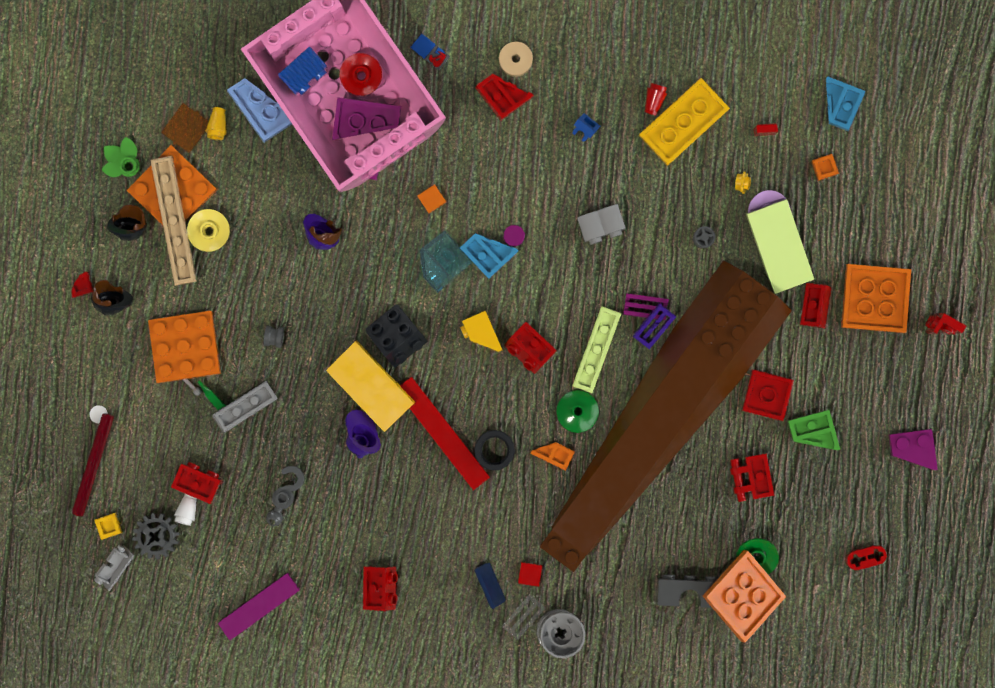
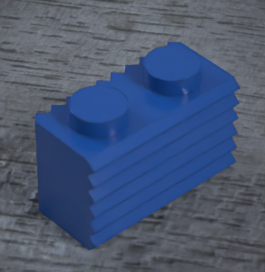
[278,46,327,95]

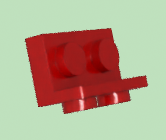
[925,313,966,335]
[504,322,557,374]
[171,462,223,504]
[363,566,398,611]

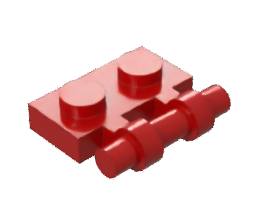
[730,453,774,502]

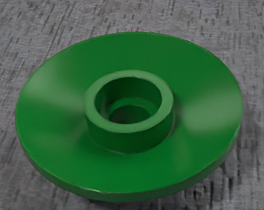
[556,390,599,433]
[736,538,779,575]

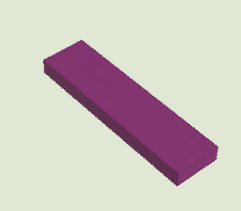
[218,573,300,640]

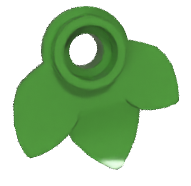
[102,137,140,177]

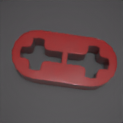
[845,545,887,570]

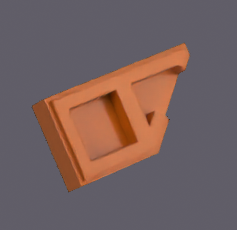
[530,442,575,471]

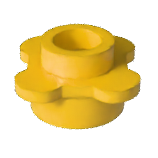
[735,171,751,194]

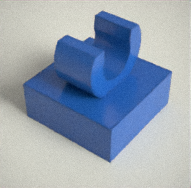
[573,113,601,142]

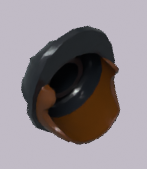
[107,205,147,241]
[90,280,133,316]

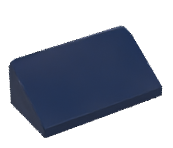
[474,562,506,609]

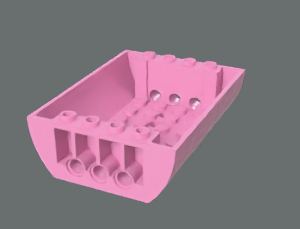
[241,0,446,192]

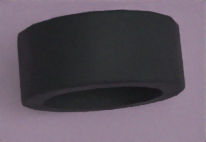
[474,430,515,471]

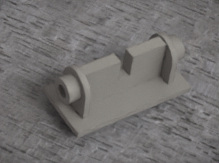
[94,545,135,591]

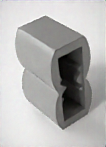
[577,204,626,245]

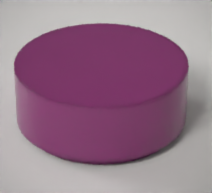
[504,225,525,247]

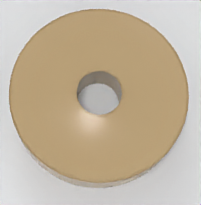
[499,42,533,77]

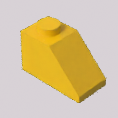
[460,311,503,352]

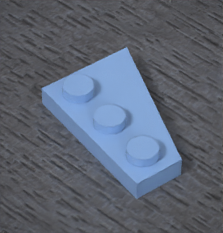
[227,78,292,143]

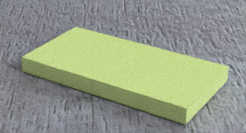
[746,199,814,294]

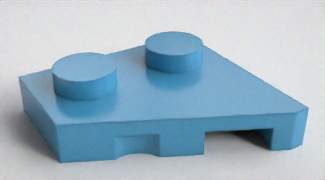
[826,76,865,132]
[460,233,519,279]

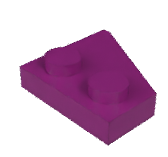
[888,429,938,470]

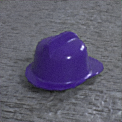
[345,410,381,459]

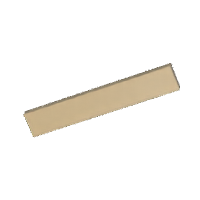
[150,156,197,286]

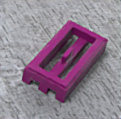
[623,293,669,321]

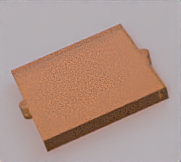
[161,103,209,153]

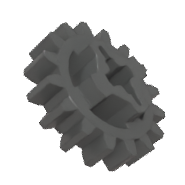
[132,513,180,560]

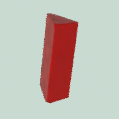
[800,283,831,329]

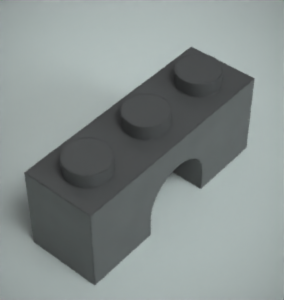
[656,574,718,608]

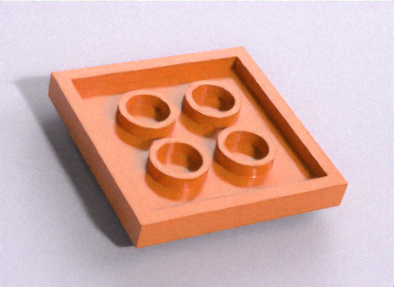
[127,145,217,225]
[841,264,911,333]
[148,311,221,384]
[702,550,786,643]

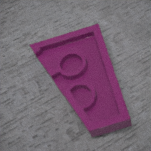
[332,97,402,140]

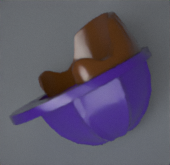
[303,214,342,250]

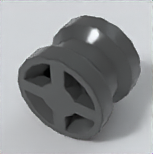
[693,226,715,249]
[264,325,284,348]

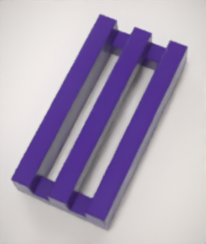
[633,303,676,350]

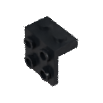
[365,305,428,368]

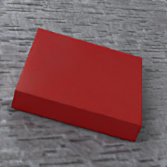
[741,369,794,421]

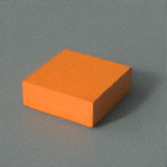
[811,154,839,181]
[417,184,447,214]

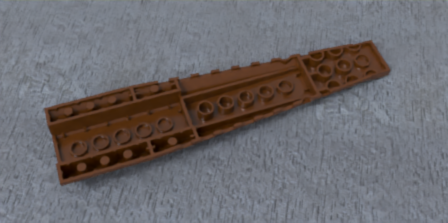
[539,260,792,572]

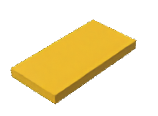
[639,78,730,166]
[326,341,415,432]

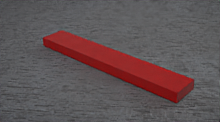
[400,377,490,491]

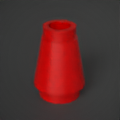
[644,83,667,116]

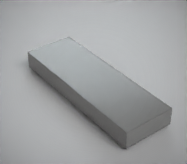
[212,381,278,434]

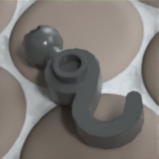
[266,466,305,526]

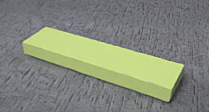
[572,306,621,393]

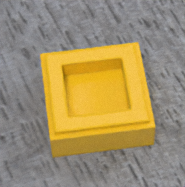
[94,513,123,540]

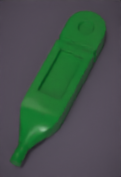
[197,380,236,428]

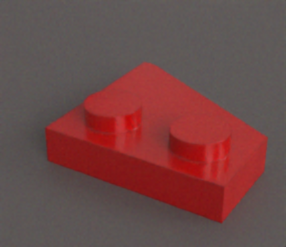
[475,74,534,121]

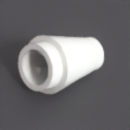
[174,494,197,526]

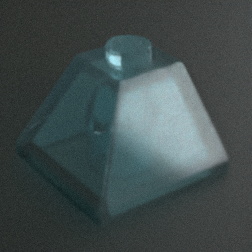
[419,231,473,293]

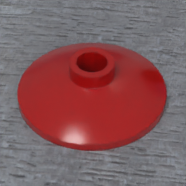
[340,53,382,96]

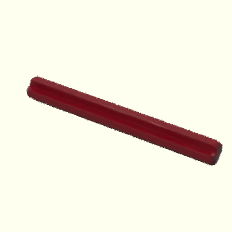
[72,413,114,517]

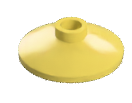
[187,209,230,252]

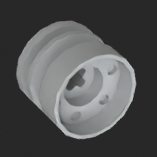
[536,609,585,658]

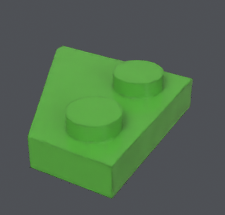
[787,410,840,450]

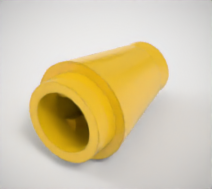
[205,107,227,140]

